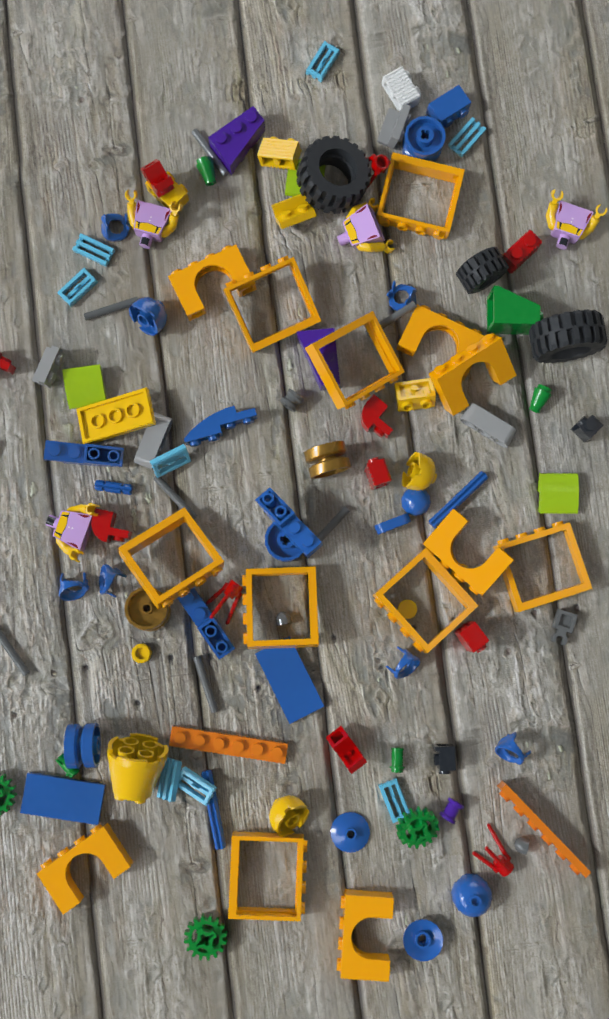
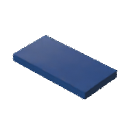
[255,636,324,724]
[20,772,106,825]

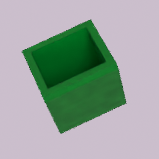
[487,285,543,335]

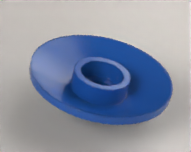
[331,812,370,853]
[403,919,443,961]

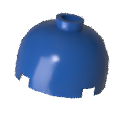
[129,297,167,336]
[451,873,492,918]

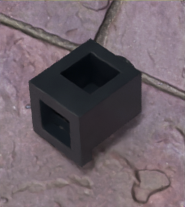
[571,415,604,442]
[432,744,456,774]

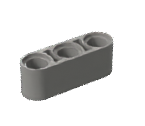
[460,403,517,448]
[134,412,173,470]

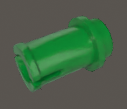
[389,748,405,773]
[55,753,80,778]

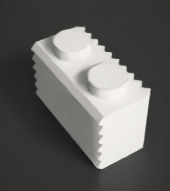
[382,66,421,111]

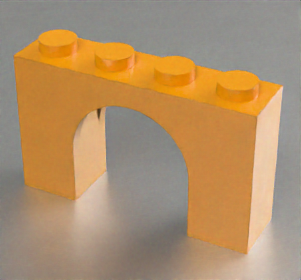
[168,244,256,321]
[396,304,484,381]
[429,333,516,416]
[423,509,515,596]
[37,822,133,914]
[336,889,394,982]

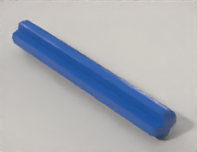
[429,471,488,528]
[201,770,226,850]

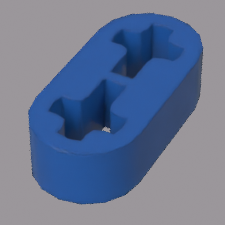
[374,513,411,535]

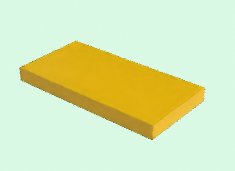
[76,387,156,445]

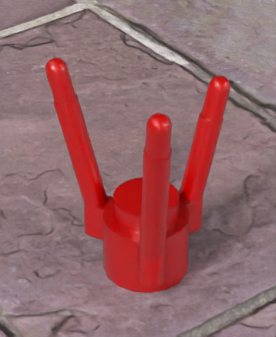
[365,154,391,188]
[206,580,243,625]
[472,824,514,877]

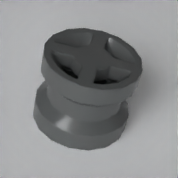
[280,389,304,412]

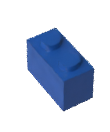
[426,85,471,128]

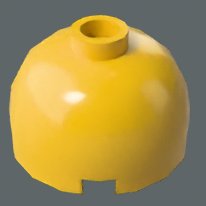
[401,452,437,491]
[269,795,309,837]

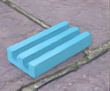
[306,41,340,83]
[448,117,487,157]
[72,233,115,267]
[57,267,98,307]
[150,444,191,478]
[157,757,182,802]
[178,766,217,806]
[378,778,410,823]

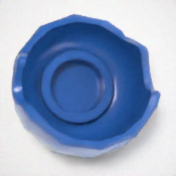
[401,489,431,516]

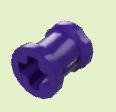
[439,797,464,824]

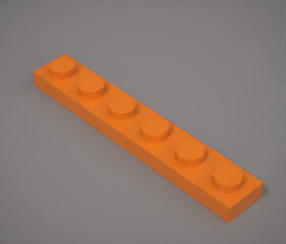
[169,725,288,764]
[497,781,591,878]

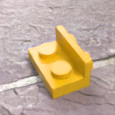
[272,194,316,229]
[394,378,436,412]

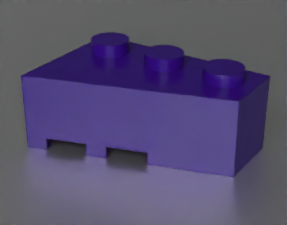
[208,106,265,176]
[297,328,340,391]

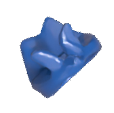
[101,213,130,242]
[386,281,417,311]
[99,564,127,598]
[59,572,89,601]
[386,646,420,679]
[495,732,532,765]

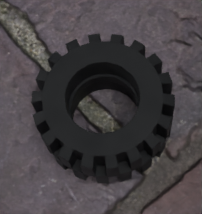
[456,247,509,294]

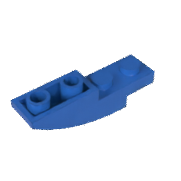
[184,406,258,447]
[44,440,124,467]
[255,488,323,558]
[177,587,235,659]

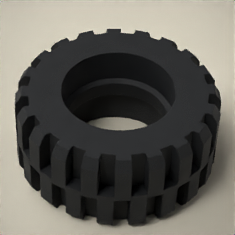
[296,136,372,214]
[529,309,608,364]

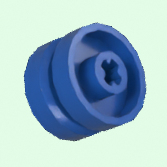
[402,116,446,162]
[265,523,303,562]
[64,723,101,769]

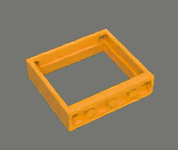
[376,152,465,240]
[223,255,321,353]
[305,311,405,410]
[118,507,224,610]
[493,520,593,612]
[373,548,479,653]
[242,566,319,649]
[228,831,307,921]

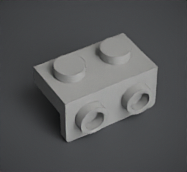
[377,104,411,149]
[32,345,65,388]

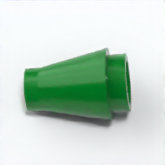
[196,156,216,186]
[529,384,552,414]

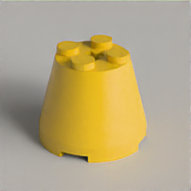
[107,733,168,804]

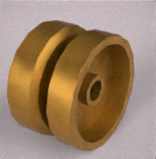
[304,441,351,479]
[124,587,172,632]

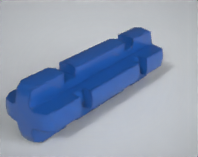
[94,480,133,495]

